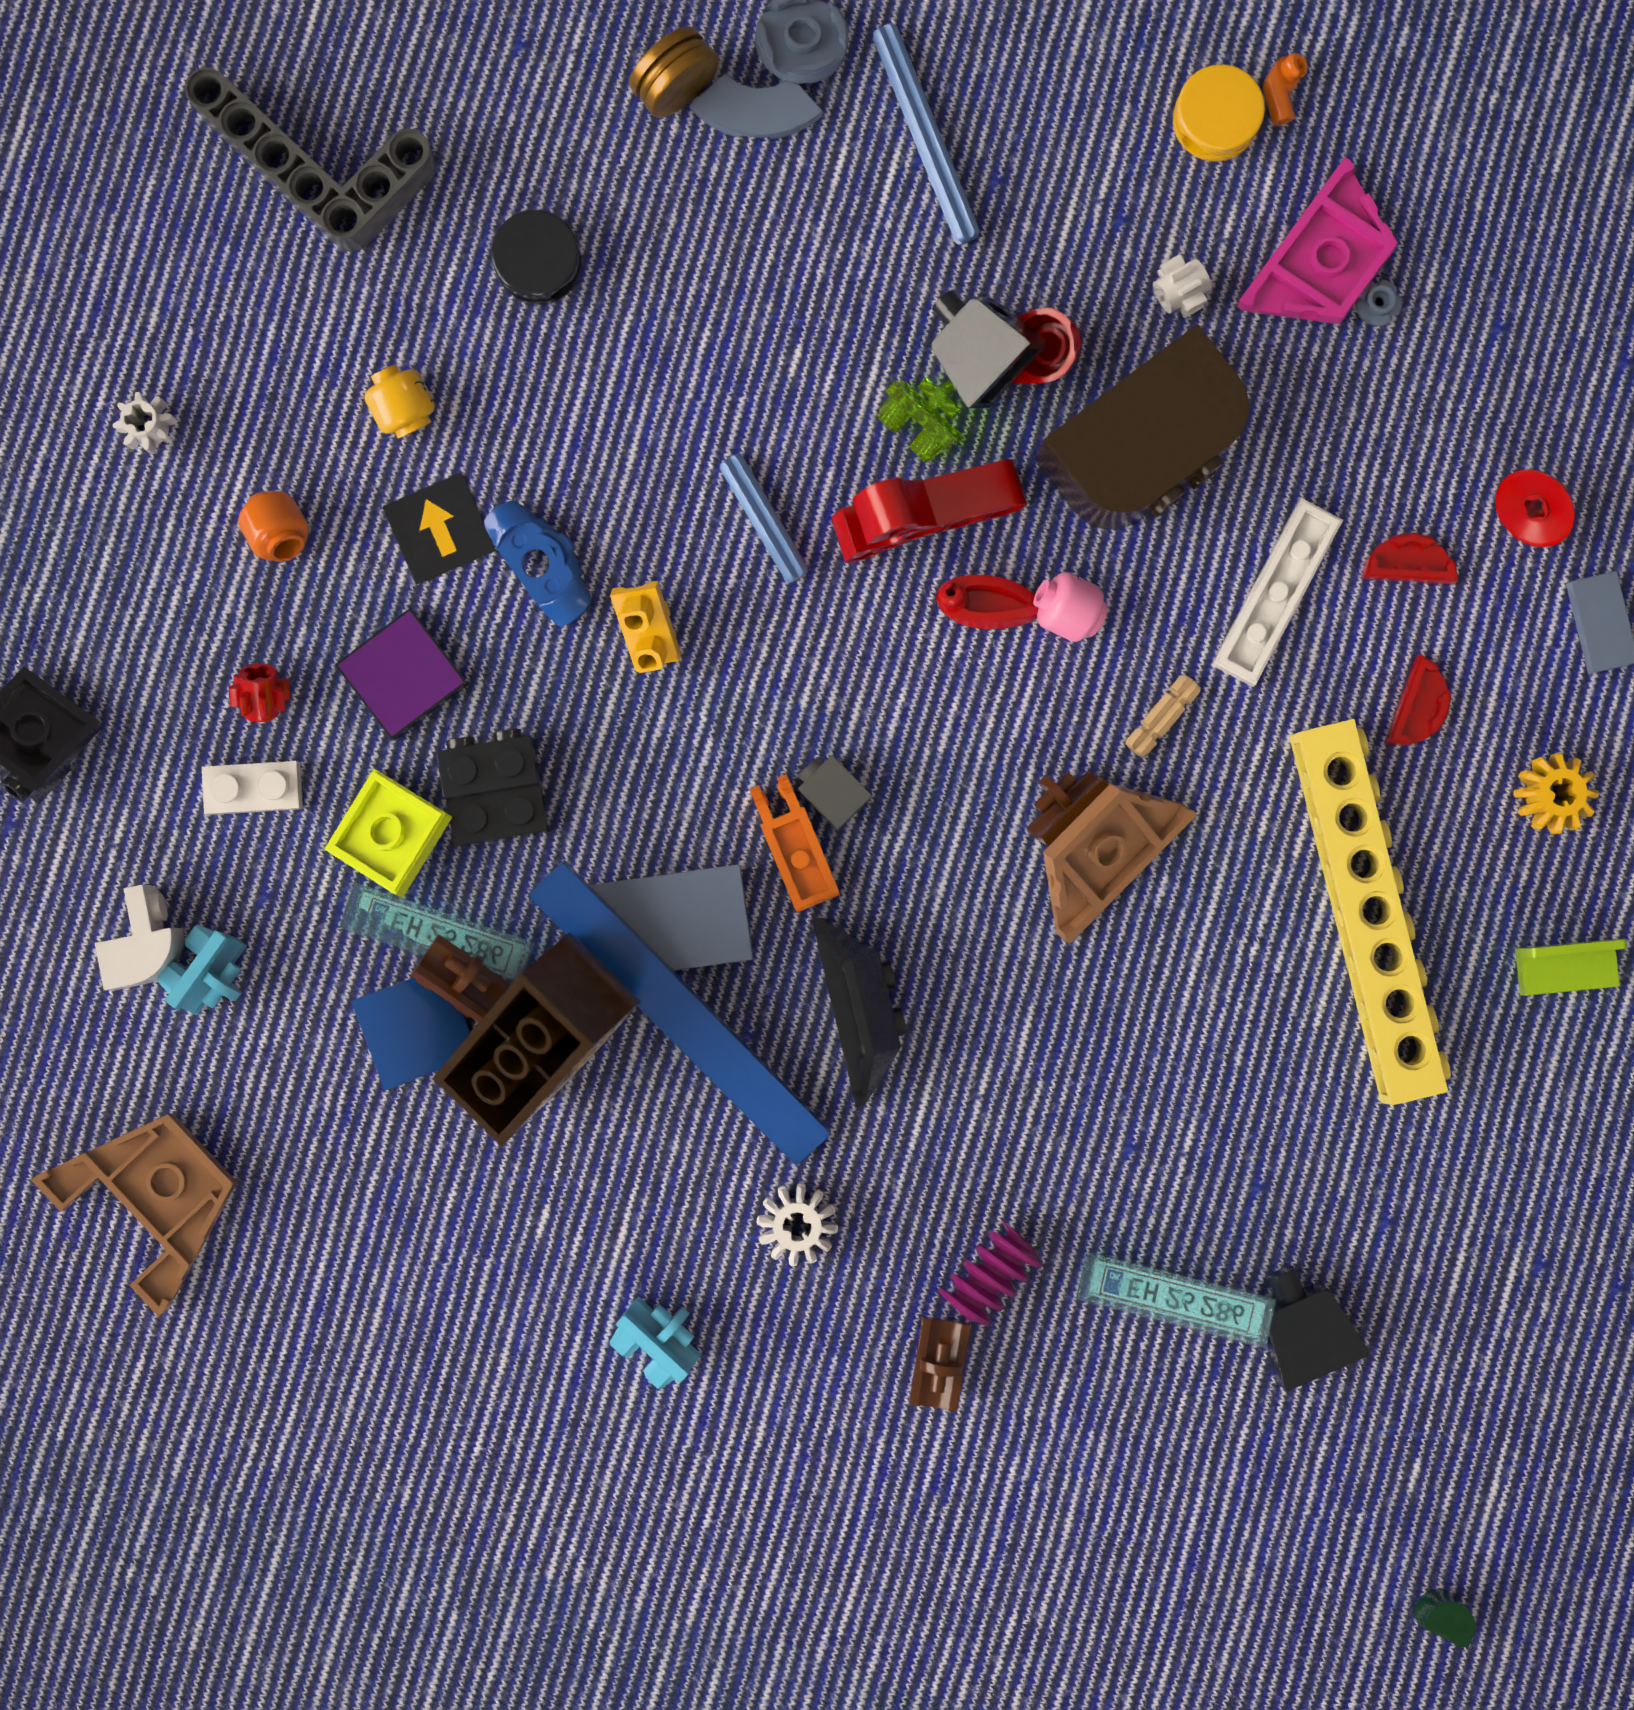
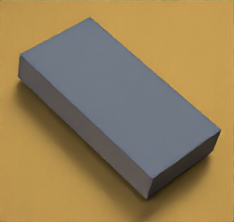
[1566,571,1634,675]

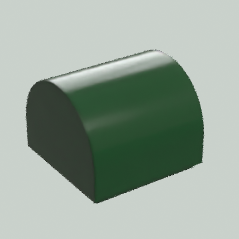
[1412,1589,1475,1649]

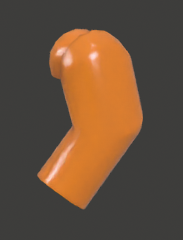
[1262,53,1308,126]

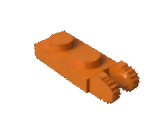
[749,774,840,913]

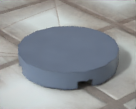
[755,0,849,84]

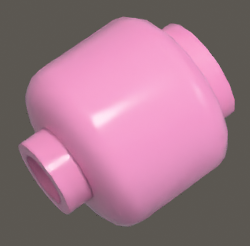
[1033,572,1108,642]

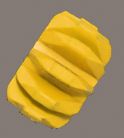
[1513,753,1600,834]

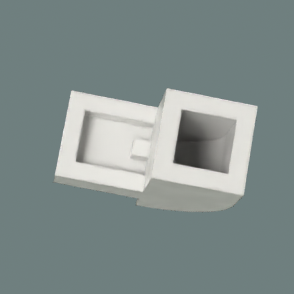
[95,885,184,990]

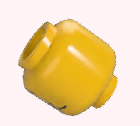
[364,364,435,439]

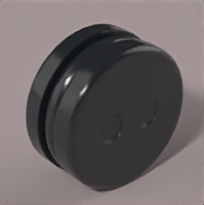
[491,210,582,305]

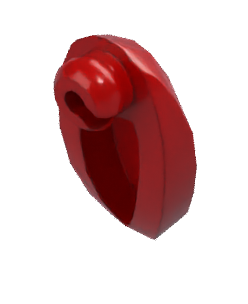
[936,575,1039,630]

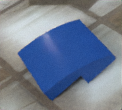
[351,978,471,1091]

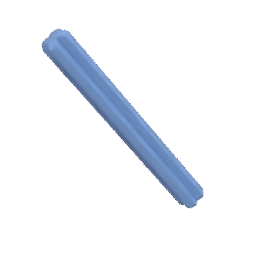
[873,23,979,245]

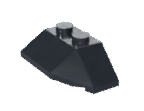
[812,917,907,1107]

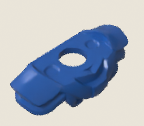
[484,500,591,627]

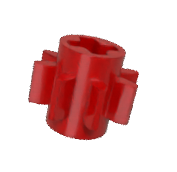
[228,663,290,722]

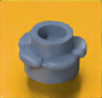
[1355,280,1402,326]

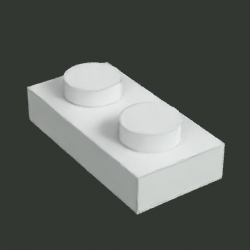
[202,761,303,815]

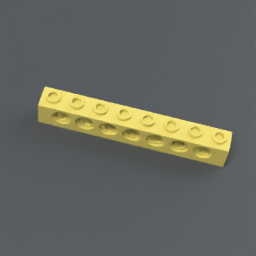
[1289,719,1451,1106]

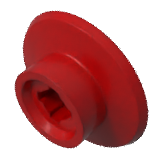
[1495,470,1575,547]

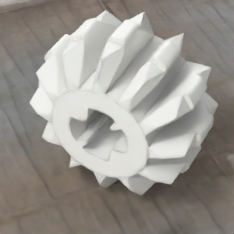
[757,1183,838,1266]

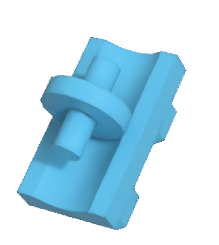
[157,925,247,1015]
[610,1296,702,1389]

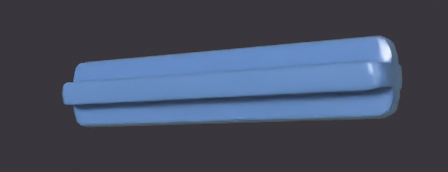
[720,454,808,583]

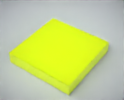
[325,769,452,898]

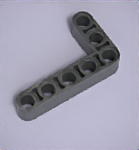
[185,67,437,252]

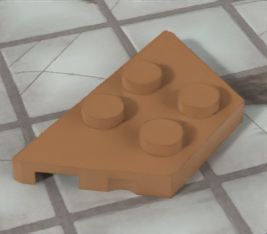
[1043,784,1197,945]

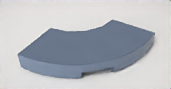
[690,74,823,140]

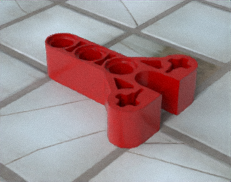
[831,459,1028,564]

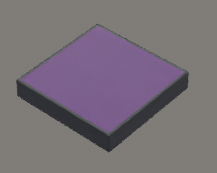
[335,608,469,741]

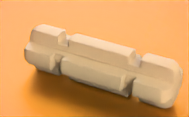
[1125,675,1201,758]

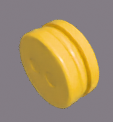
[1173,64,1265,162]

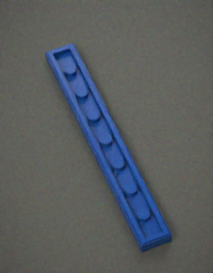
[528,860,831,1166]

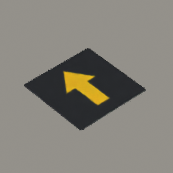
[383,473,495,585]

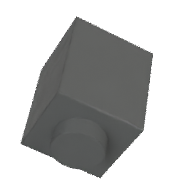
[798,755,872,832]

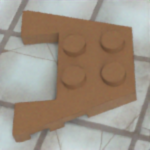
[31,1113,237,1317]

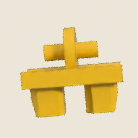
[610,581,681,673]

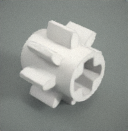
[1153,254,1212,318]
[113,392,177,454]

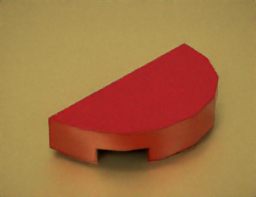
[1361,533,1458,584]
[1384,654,1451,746]

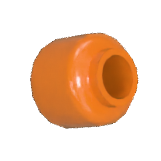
[238,491,309,562]

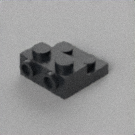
[0,667,101,804]
[436,729,550,847]

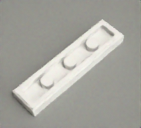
[1211,498,1343,687]

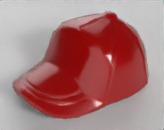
[1012,308,1082,384]

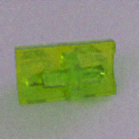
[877,377,964,463]

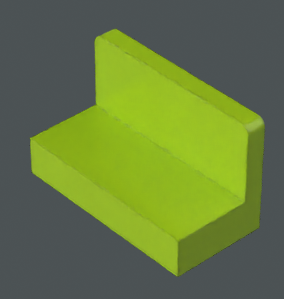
[1515,939,1627,996]

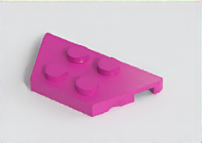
[1237,157,1398,325]

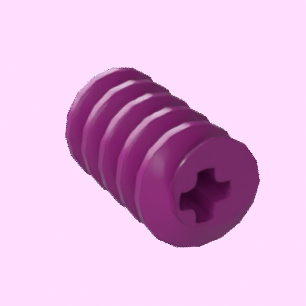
[938,1219,1043,1326]

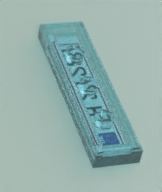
[339,882,536,985]
[1076,1251,1277,1348]

